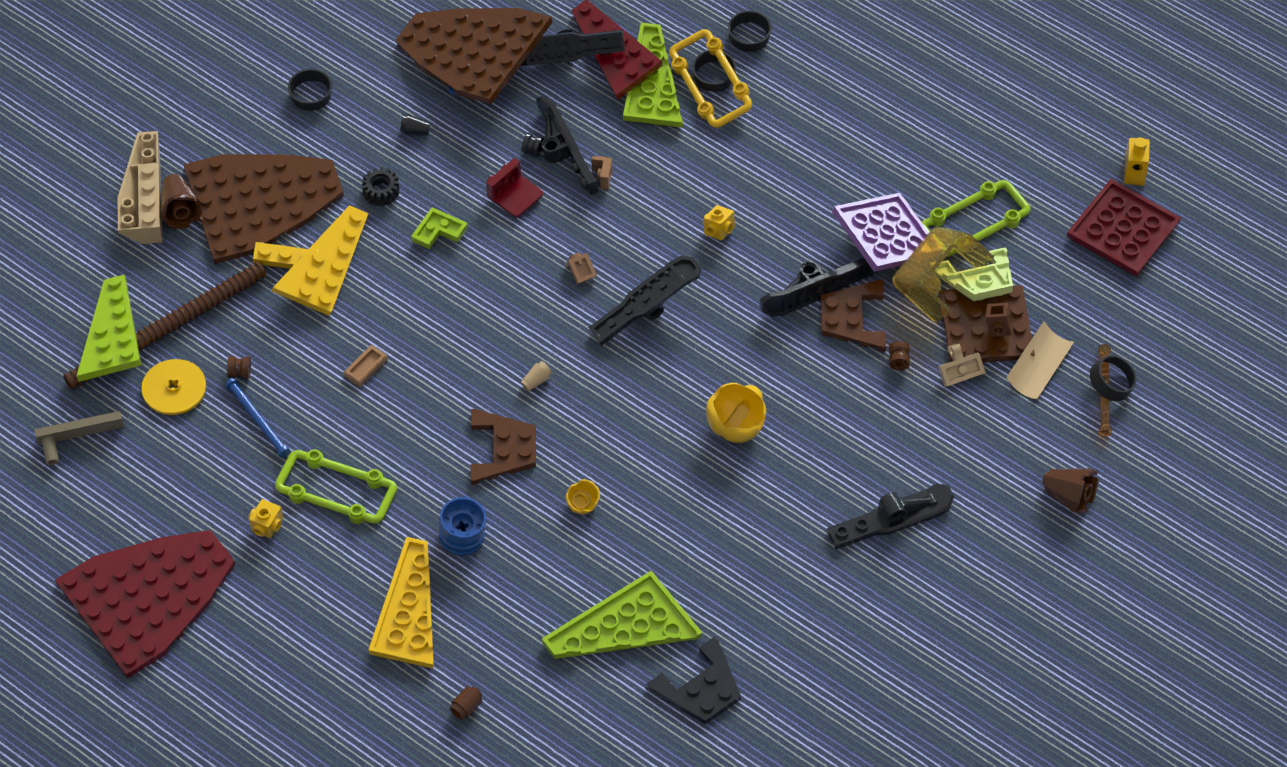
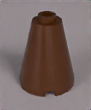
[160,174,202,229]

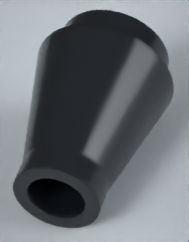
[400,114,430,134]

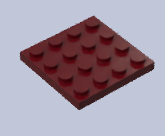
[1066,179,1181,277]

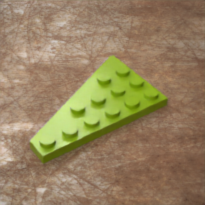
[542,571,702,659]

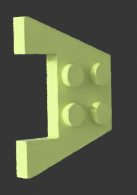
[930,247,1013,301]

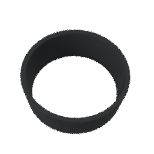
[728,10,772,52]
[692,51,736,92]
[288,69,332,111]
[1090,355,1137,402]

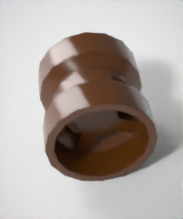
[889,341,910,370]
[227,356,251,378]

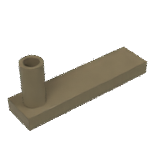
[34,411,124,465]

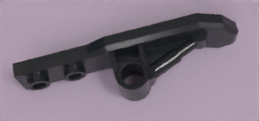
[520,29,626,66]
[536,96,598,195]
[588,256,702,345]
[760,258,874,317]
[827,483,954,550]

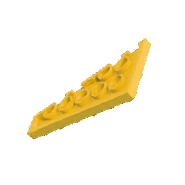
[271,205,368,316]
[368,537,434,669]

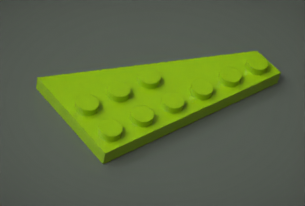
[623,23,683,128]
[77,275,141,382]

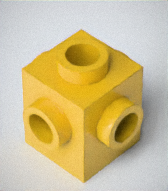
[703,205,735,241]
[248,499,283,539]

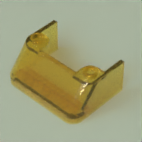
[893,227,994,323]

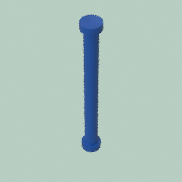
[225,378,291,458]

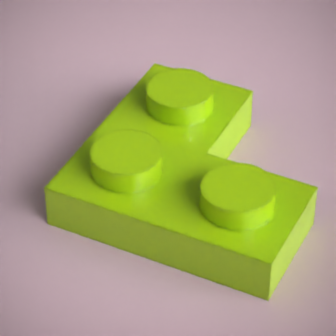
[411,207,468,249]

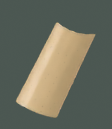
[1007,322,1074,399]

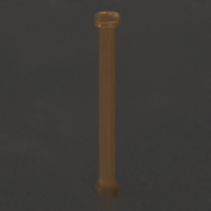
[1098,344,1112,437]

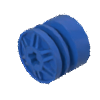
[439,497,486,556]

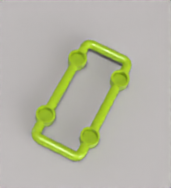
[922,180,1031,257]
[275,449,397,524]

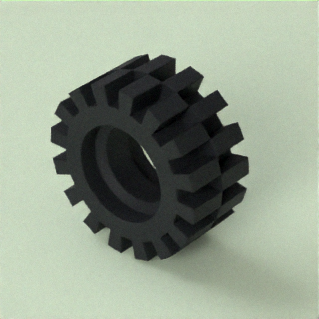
[362,167,400,206]

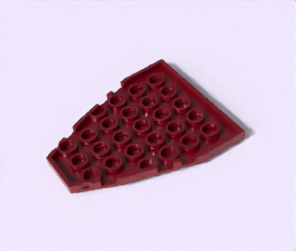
[55,530,235,678]

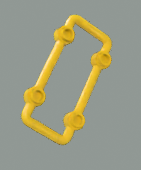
[669,29,752,128]

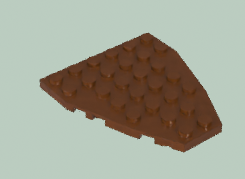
[395,8,553,104]
[184,154,344,264]

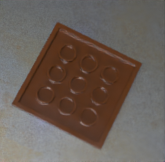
[939,285,1035,362]

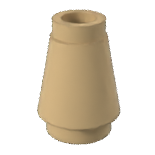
[520,361,552,392]

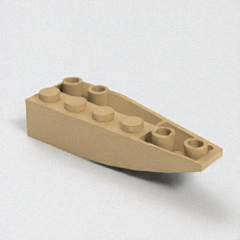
[118,131,163,244]

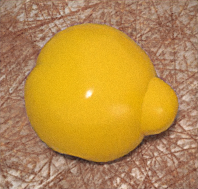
[706,383,766,443]

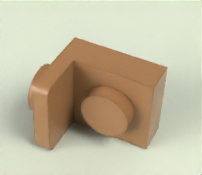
[591,156,613,190]
[565,252,597,285]

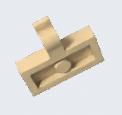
[938,344,985,386]

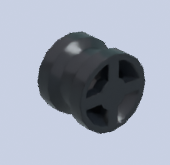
[521,133,544,157]

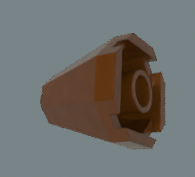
[1042,468,1099,514]

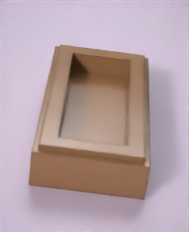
[343,345,388,387]

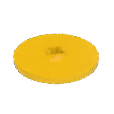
[142,359,206,415]

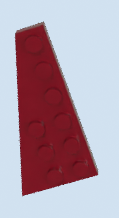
[571,0,663,100]

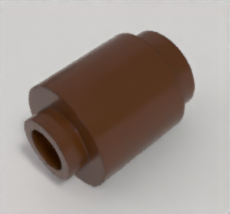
[449,686,483,720]

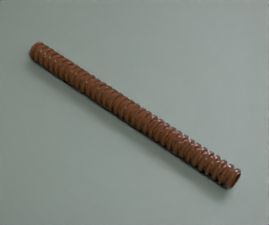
[63,261,266,390]

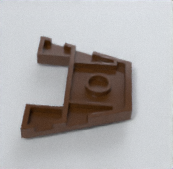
[821,279,886,352]
[471,409,536,485]

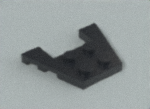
[646,637,741,724]

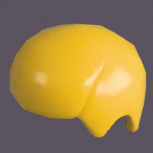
[565,479,600,515]

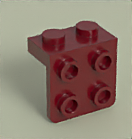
[486,158,543,218]

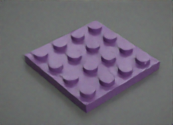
[832,193,943,272]

